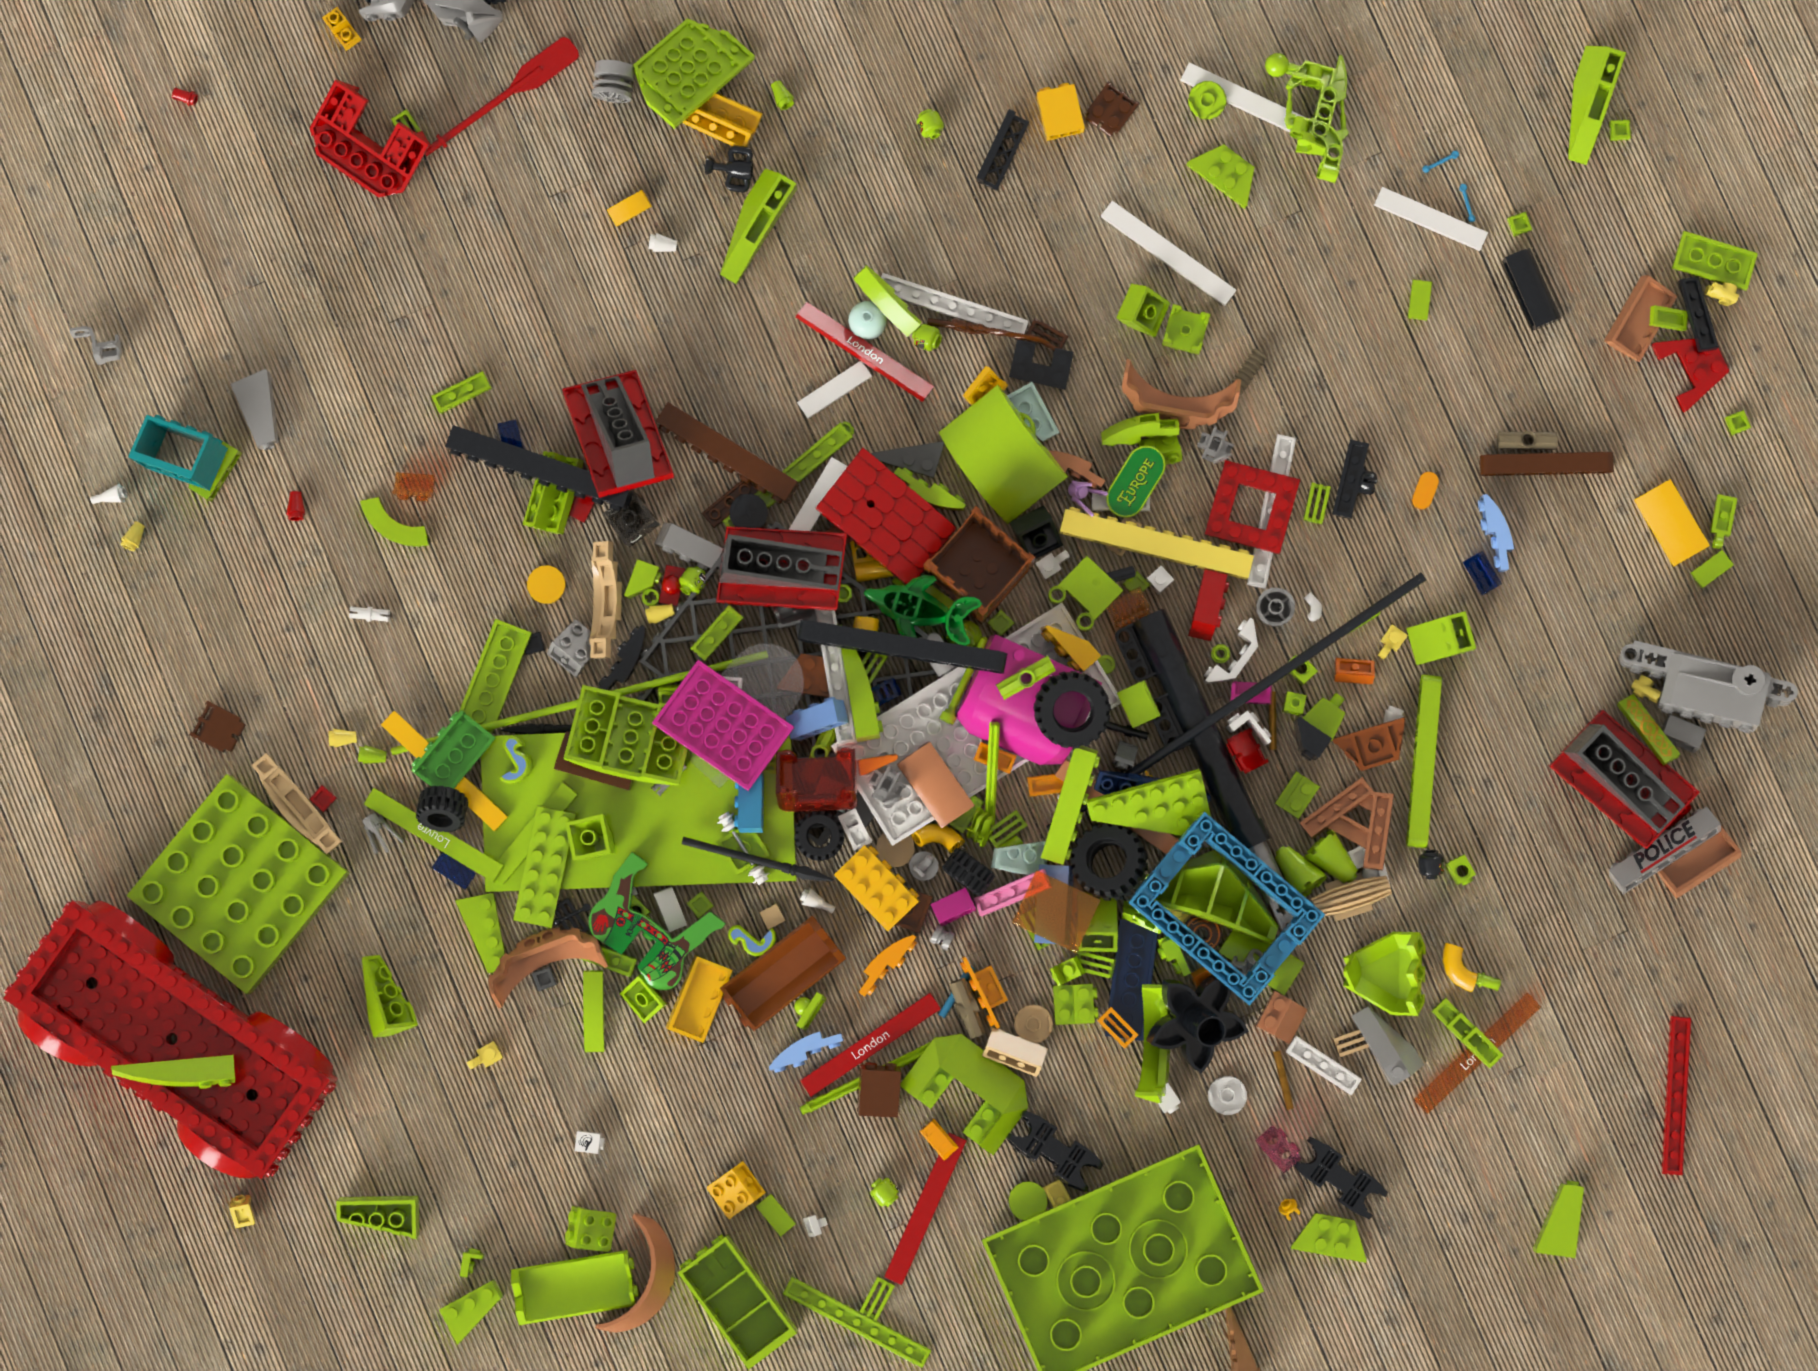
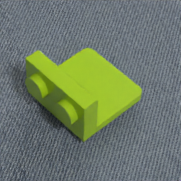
[565,1206,616,1252]

